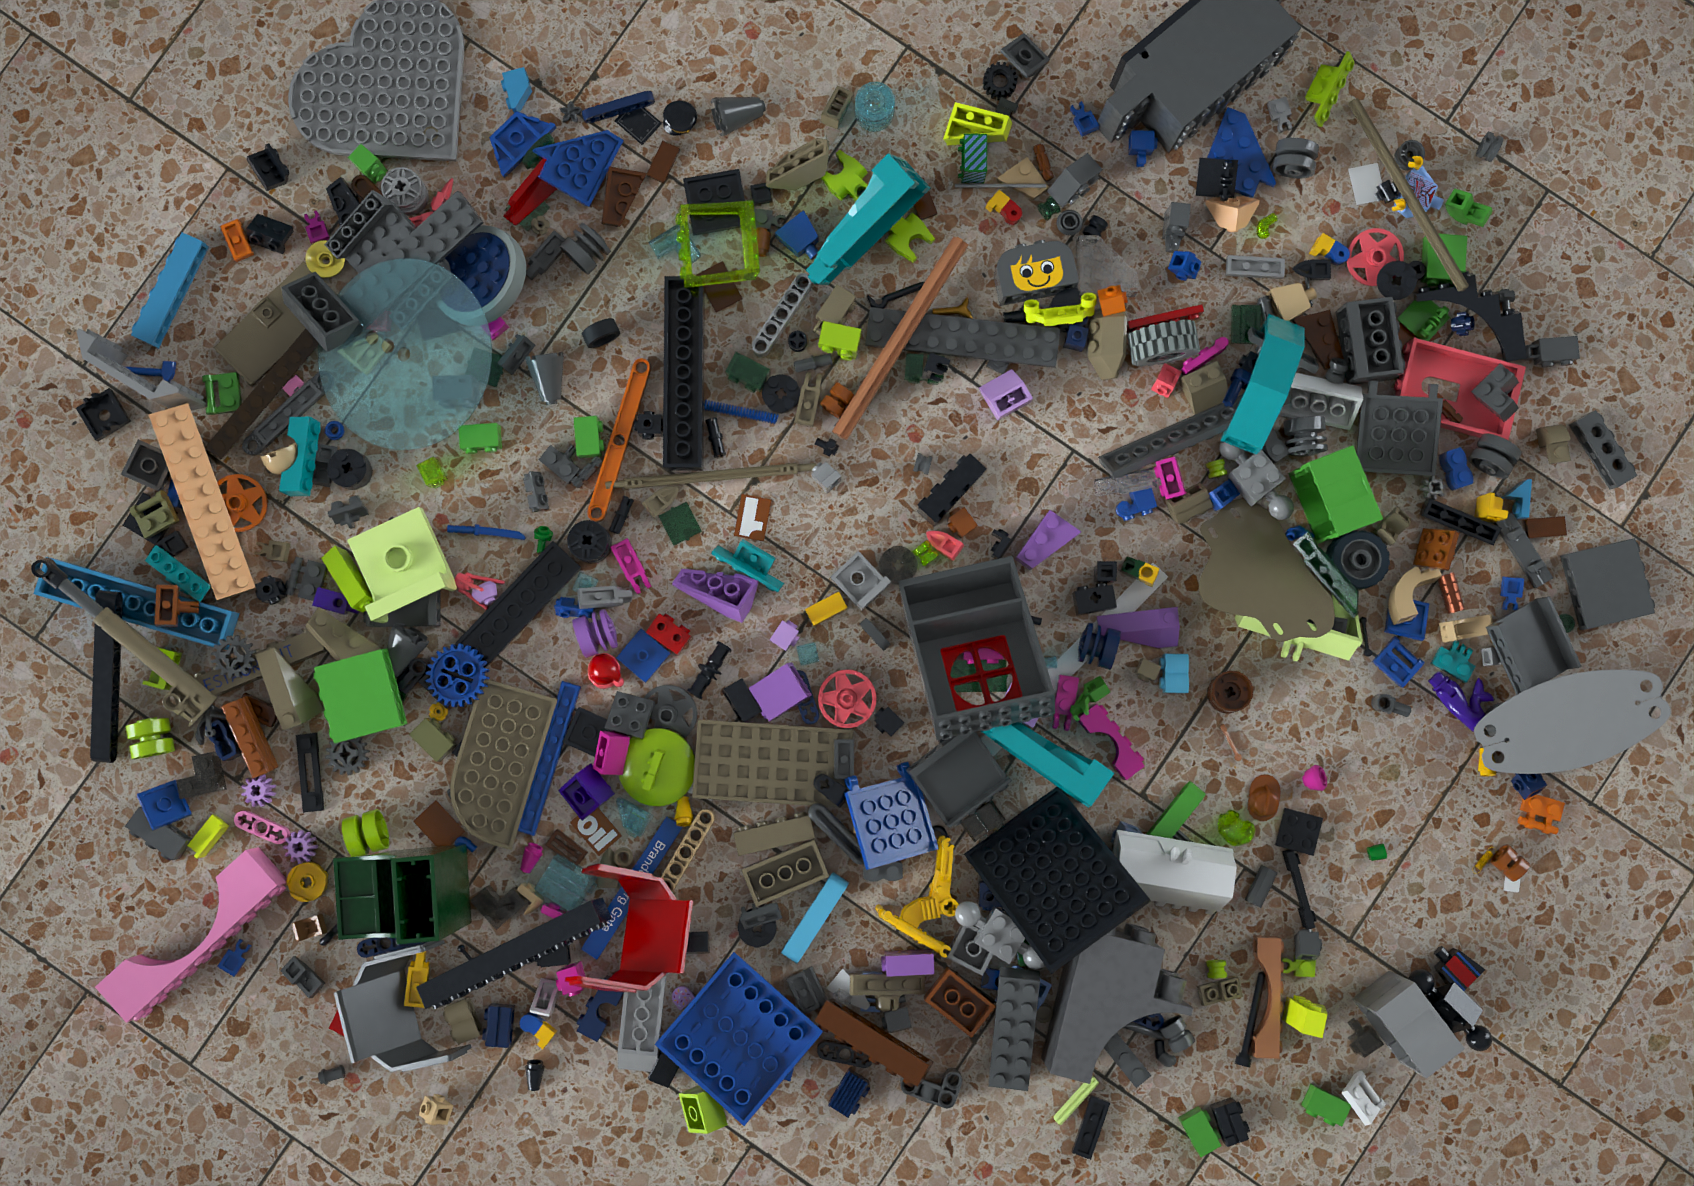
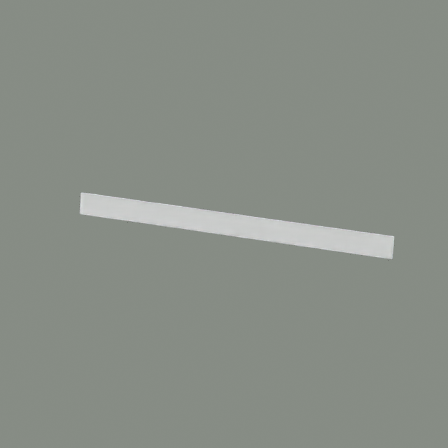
[981,563,1168,756]

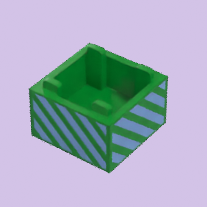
[958,134,987,184]

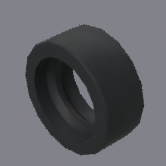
[581,318,621,348]

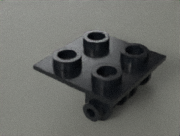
[1196,158,1238,201]
[1275,808,1323,856]

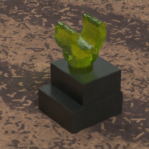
[995,97,1019,117]

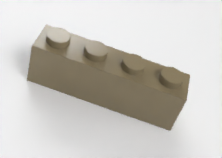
[733,812,815,856]

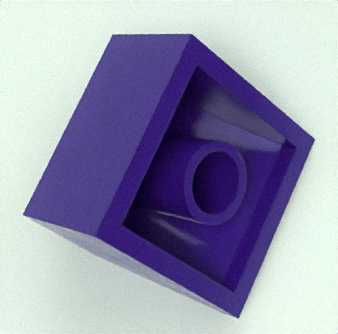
[558,763,615,821]

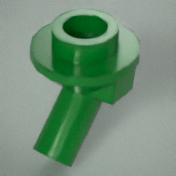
[534,526,553,554]

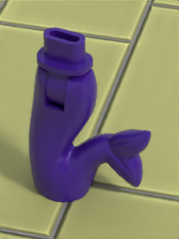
[1428,671,1495,732]

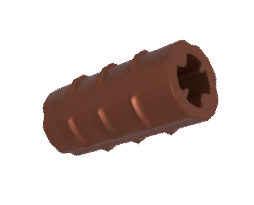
[1438,572,1465,614]

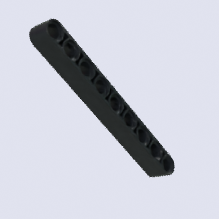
[90,590,123,763]

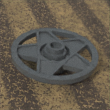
[644,685,697,738]

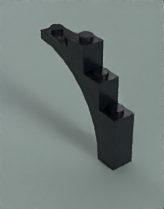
[1413,271,1527,362]

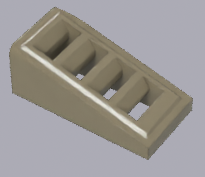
[821,85,854,129]

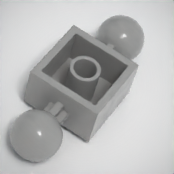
[1219,441,1294,520]
[955,901,1045,970]

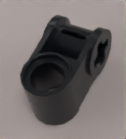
[813,774,849,808]

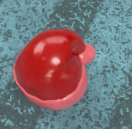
[588,653,624,689]

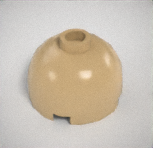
[260,442,298,474]

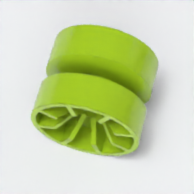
[125,717,175,759]
[342,809,389,856]

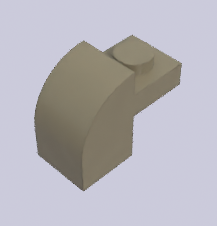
[1536,424,1571,464]
[1373,506,1412,546]

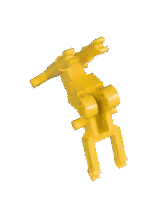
[875,835,959,958]

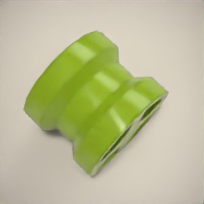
[1205,459,1228,479]
[1206,960,1227,979]

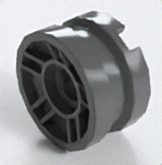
[1476,131,1504,162]
[1394,140,1425,170]

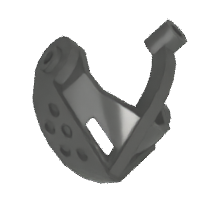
[195,704,232,745]

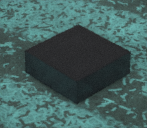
[750,183,772,206]

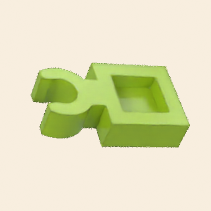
[1281,955,1316,977]

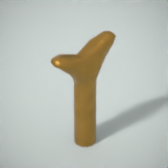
[932,297,973,319]

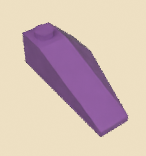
[672,569,758,623]
[1096,607,1180,648]

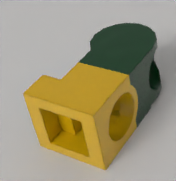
[1120,557,1159,587]

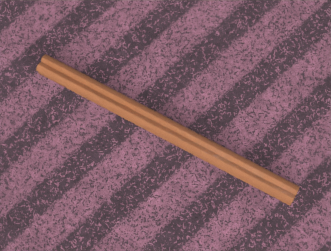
[832,236,968,441]

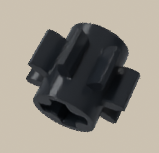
[1375,180,1399,204]

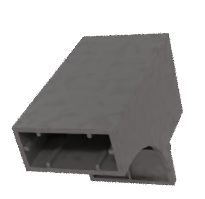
[1041,923,1193,1084]

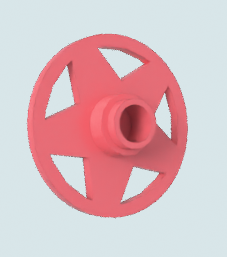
[1346,228,1404,286]
[818,670,876,728]

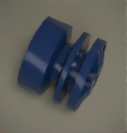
[1078,622,1121,670]

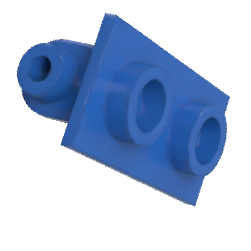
[554,597,595,619]

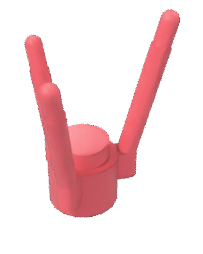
[455,572,505,610]

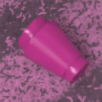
[520,842,543,873]

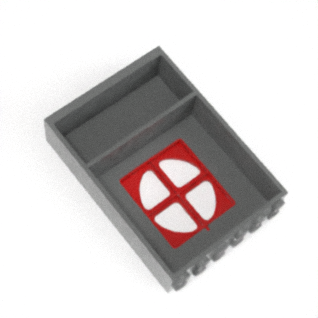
[898,556,1055,740]

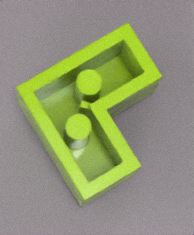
[818,321,861,361]

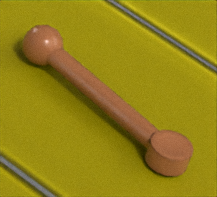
[1220,724,1242,761]

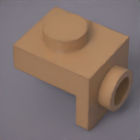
[292,914,328,942]

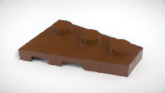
[601,166,647,227]
[1292,310,1344,370]

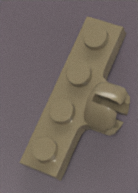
[850,974,925,1011]

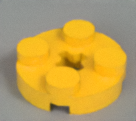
[286,862,328,902]

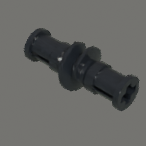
[687,641,732,700]

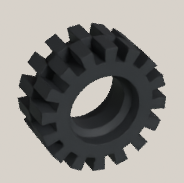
[983,62,1018,100]

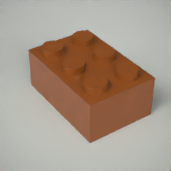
[924,966,996,1038]

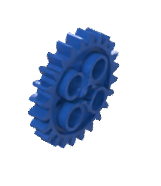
[425,644,490,707]

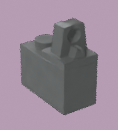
[1162,202,1191,253]

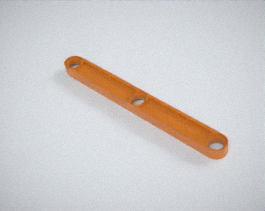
[587,358,651,522]

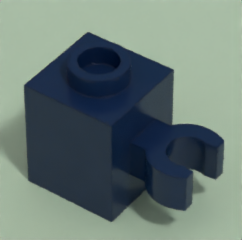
[1063,317,1089,352]

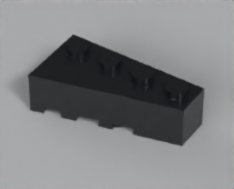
[917,454,987,527]

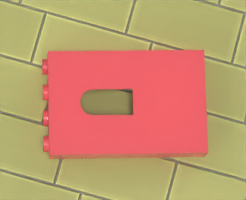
[1394,338,1526,440]

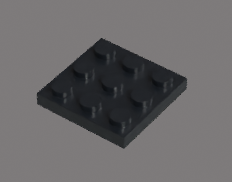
[683,169,749,236]

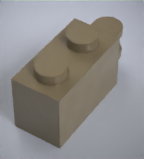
[813,284,857,336]

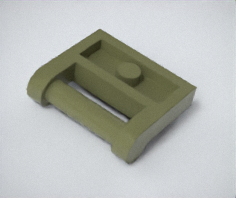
[129,490,179,538]

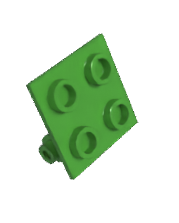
[1397,300,1450,341]

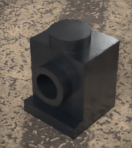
[1094,561,1117,583]

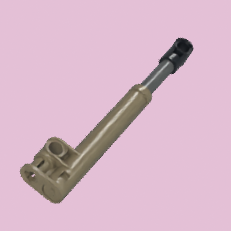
[31,558,217,727]

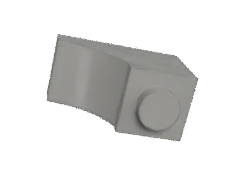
[811,462,841,493]

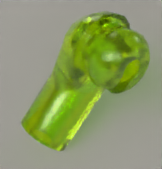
[1256,213,1278,239]

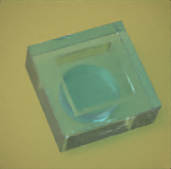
[572,572,598,592]

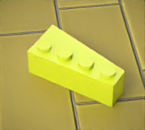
[1282,995,1328,1038]

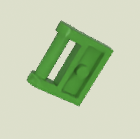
[202,372,242,415]

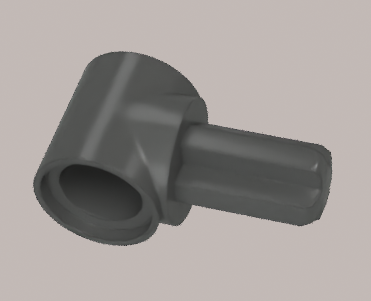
[1371,694,1411,717]

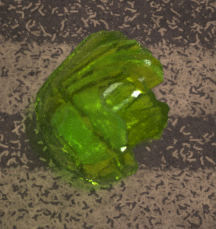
[1217,810,1255,846]

